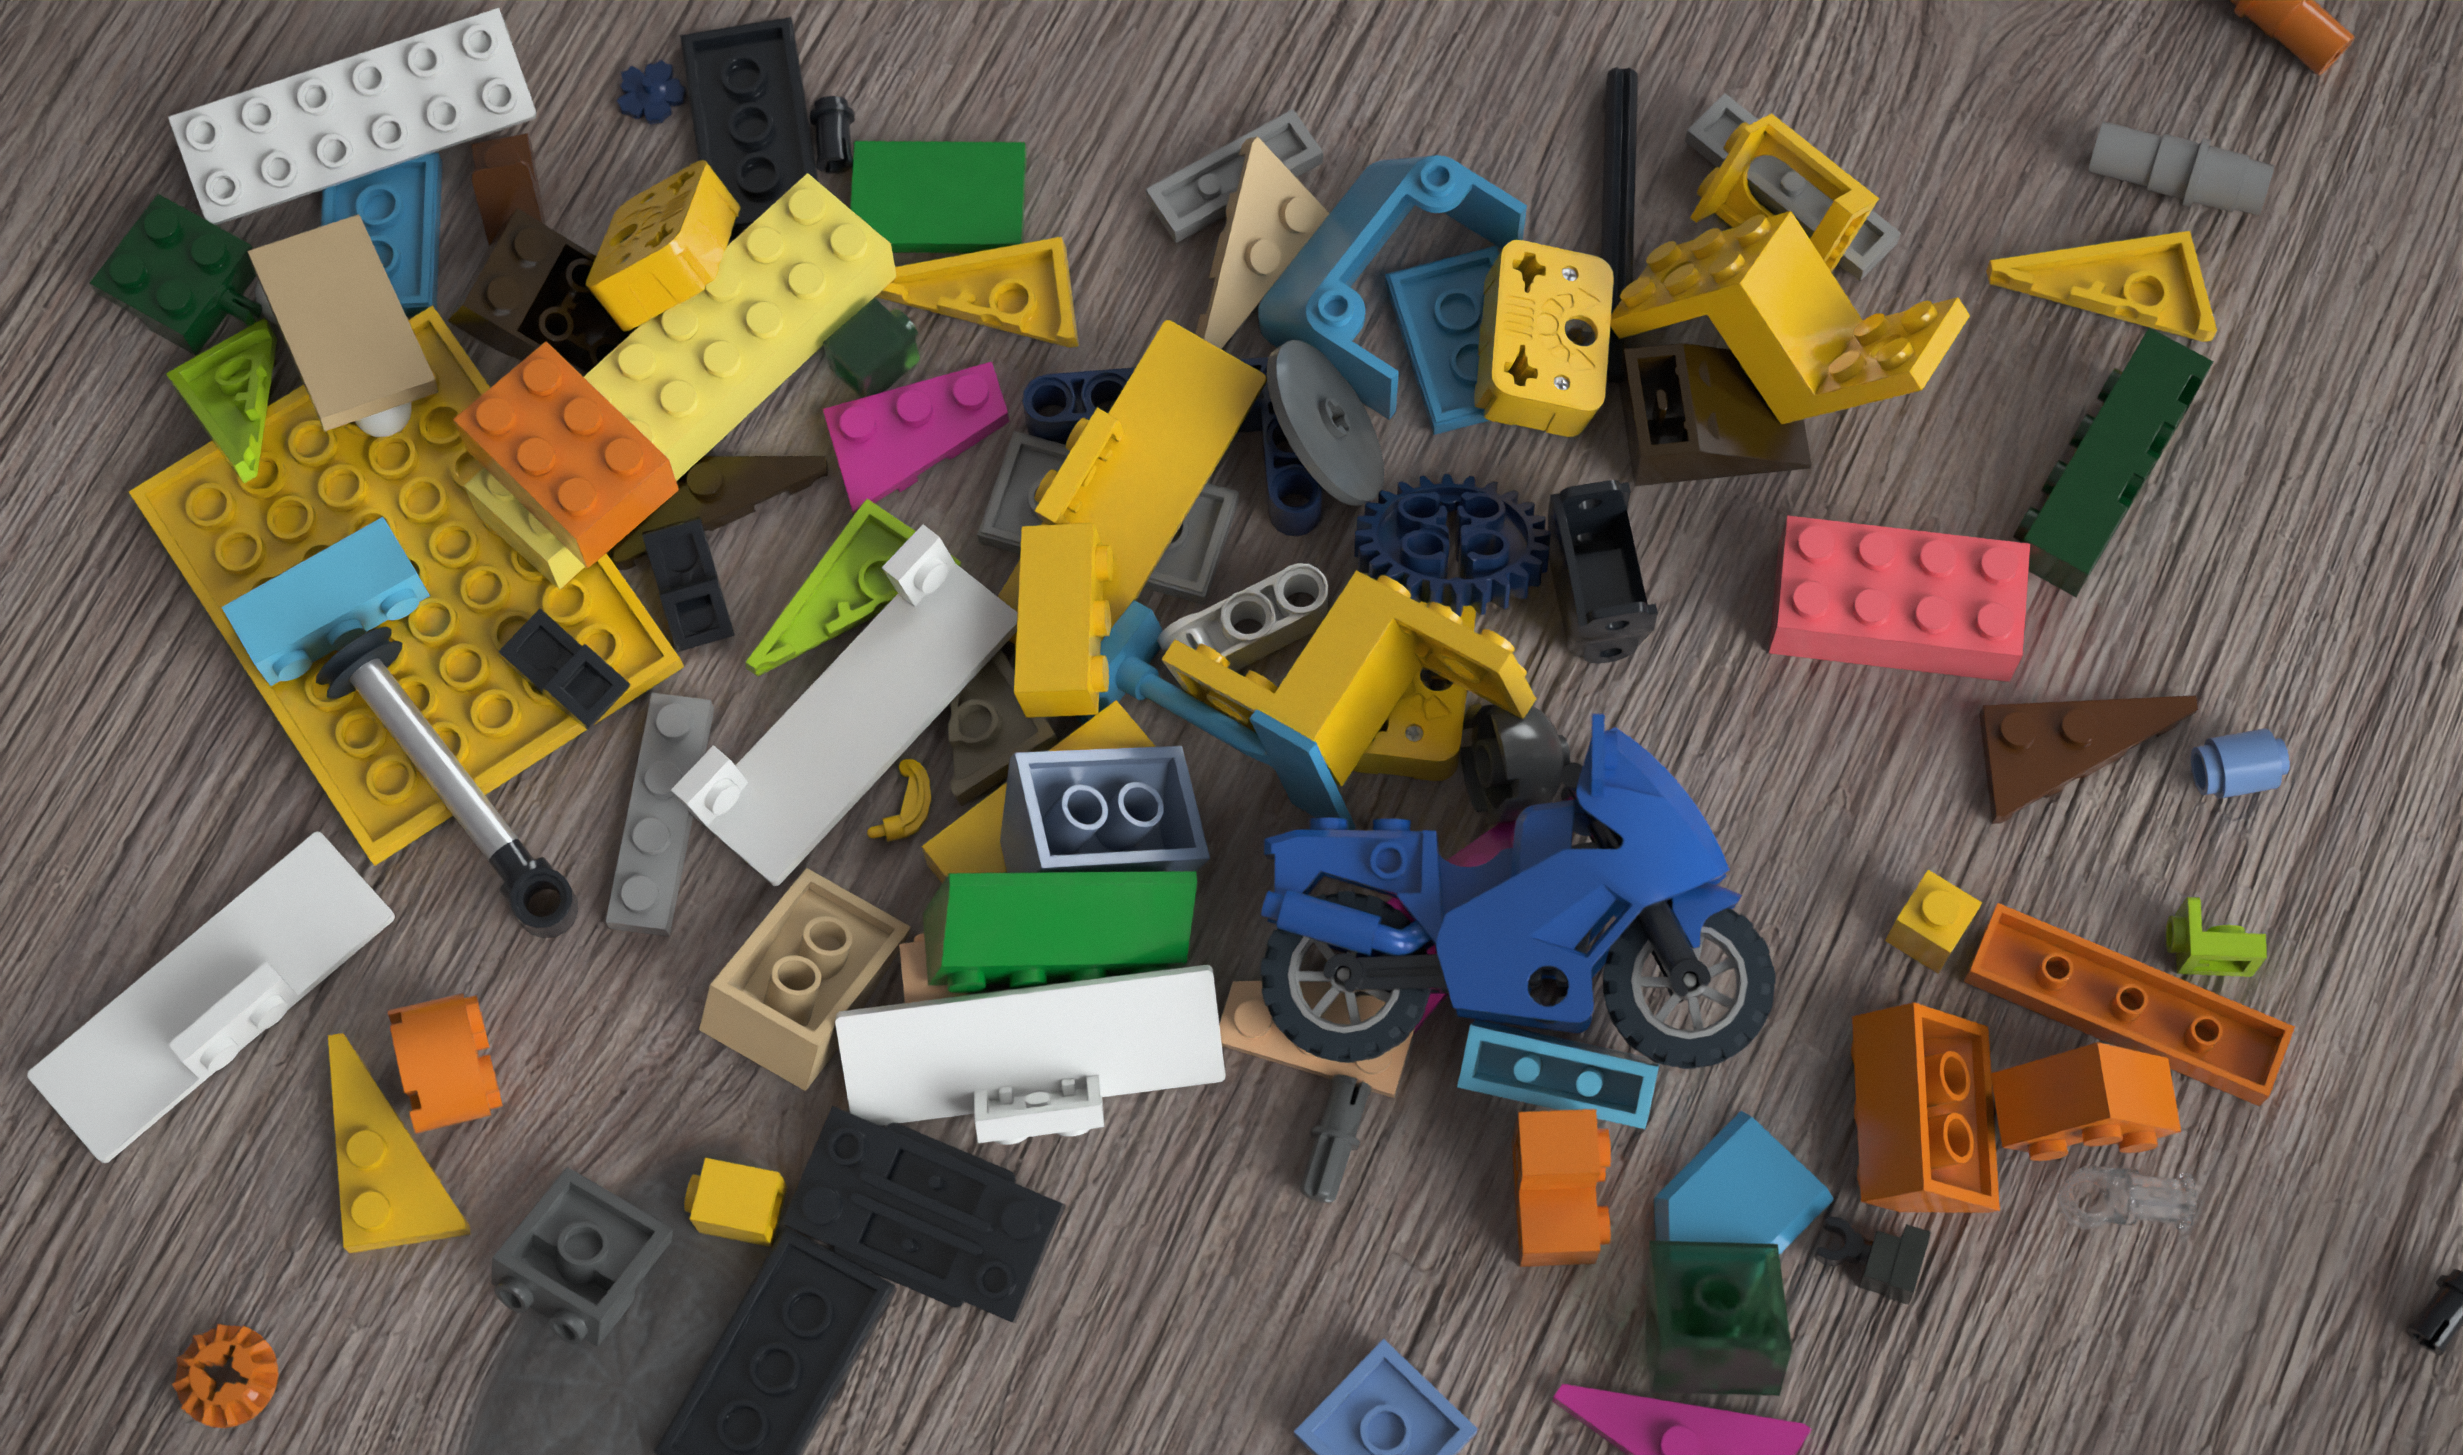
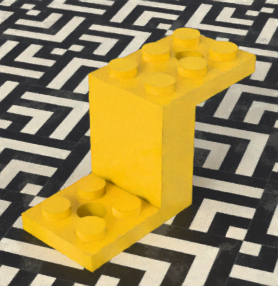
[1610,211,1970,425]
[1161,570,1536,787]

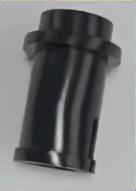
[809,96,855,174]
[2406,1269,2463,1355]

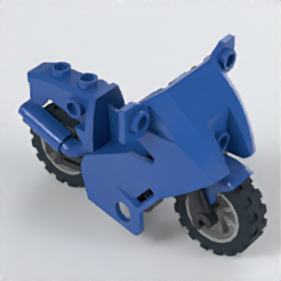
[1261,714,1775,1069]

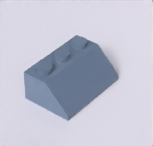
[1000,746,1210,873]

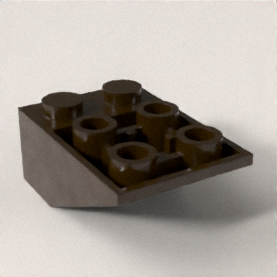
[447,208,639,377]
[1618,343,1812,486]

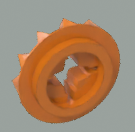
[172,1324,278,1428]

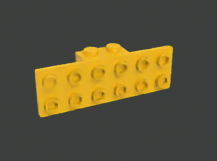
[997,320,1267,645]

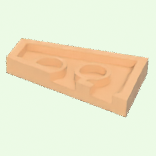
[1219,981,1416,1098]

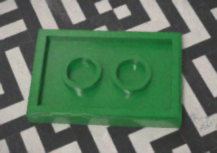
[850,141,1027,253]

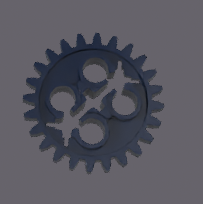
[1354,474,1551,617]

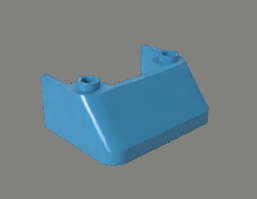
[1258,155,1527,420]

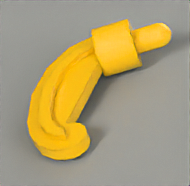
[867,759,931,842]

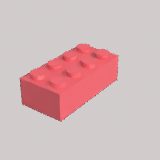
[1769,515,2030,682]

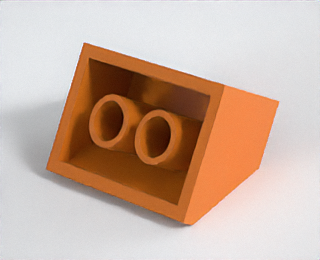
[1851,1002,2000,1213]

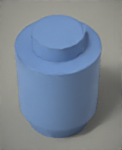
[2191,728,2290,799]

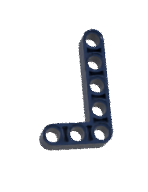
[1022,357,1322,537]

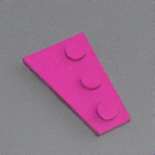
[823,362,1009,515]

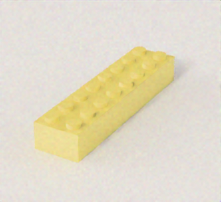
[464,173,896,590]

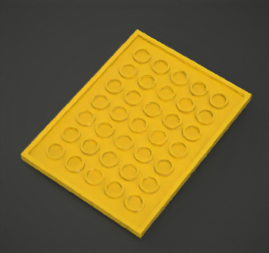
[129,305,684,866]

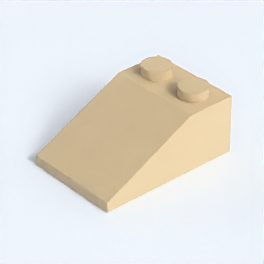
[699,868,911,1091]

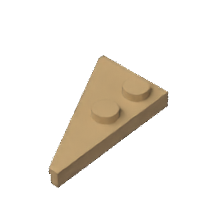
[1195,136,1330,349]

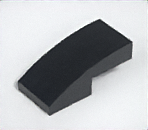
[642,516,735,652]
[498,609,630,730]

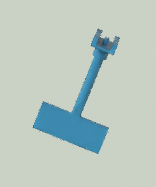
[1075,600,1356,830]

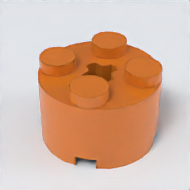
[388,993,503,1134]

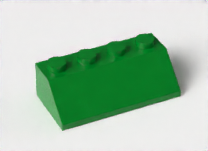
[923,871,1197,993]

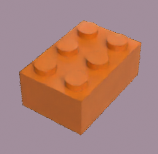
[453,341,679,569]

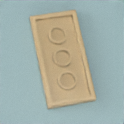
[247,214,438,432]

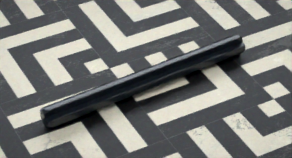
[1601,67,1638,383]

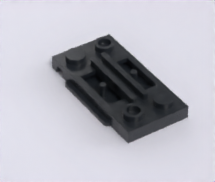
[781,1106,1066,1323]

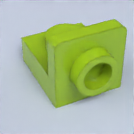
[2166,897,2267,977]

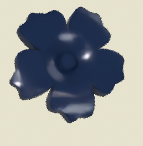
[617,60,687,125]

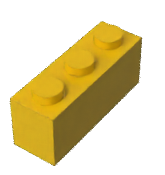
[1014,523,1113,718]

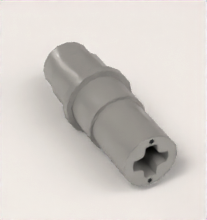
[2088,121,2275,216]

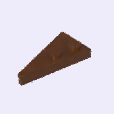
[1979,695,2198,824]

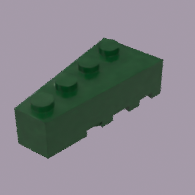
[2013,327,2214,597]

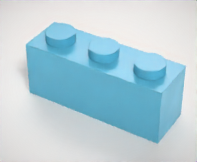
[221,517,430,686]
[1457,1019,1660,1129]

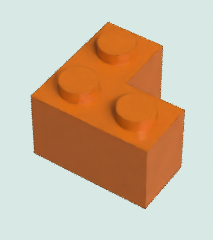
[1990,1042,2181,1161]
[1511,1109,1611,1267]

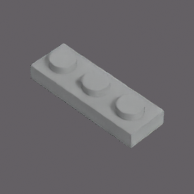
[1146,109,1323,243]

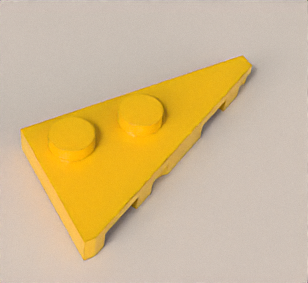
[1986,231,2217,342]
[876,236,1079,348]
[328,1033,471,1253]

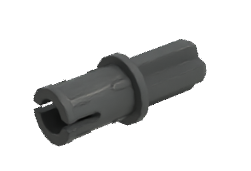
[1300,1075,1372,1203]

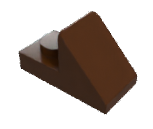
[471,133,545,246]

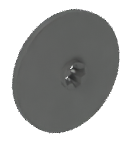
[1267,340,1385,506]

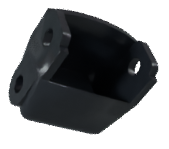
[1548,480,1658,664]

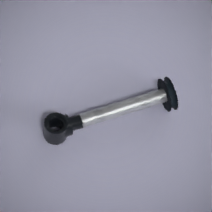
[316,627,578,938]

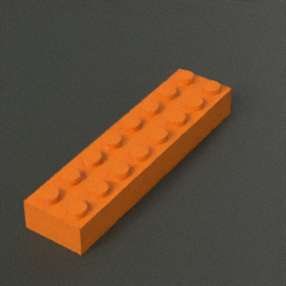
[1963,903,2295,1106]

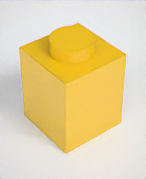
[1885,870,1982,974]
[684,1158,788,1248]

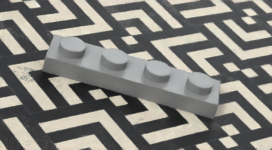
[1685,93,1901,281]
[605,693,714,937]

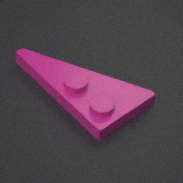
[1552,1384,1812,1455]

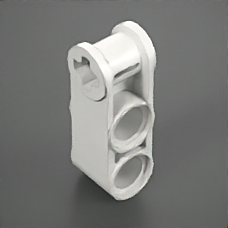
[1157,563,1328,671]

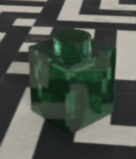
[823,297,920,398]

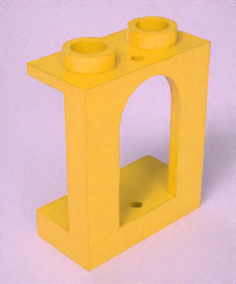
[1690,113,1879,273]

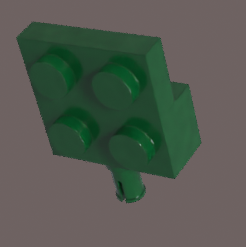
[89,194,262,356]

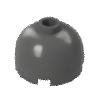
[1461,701,1570,825]

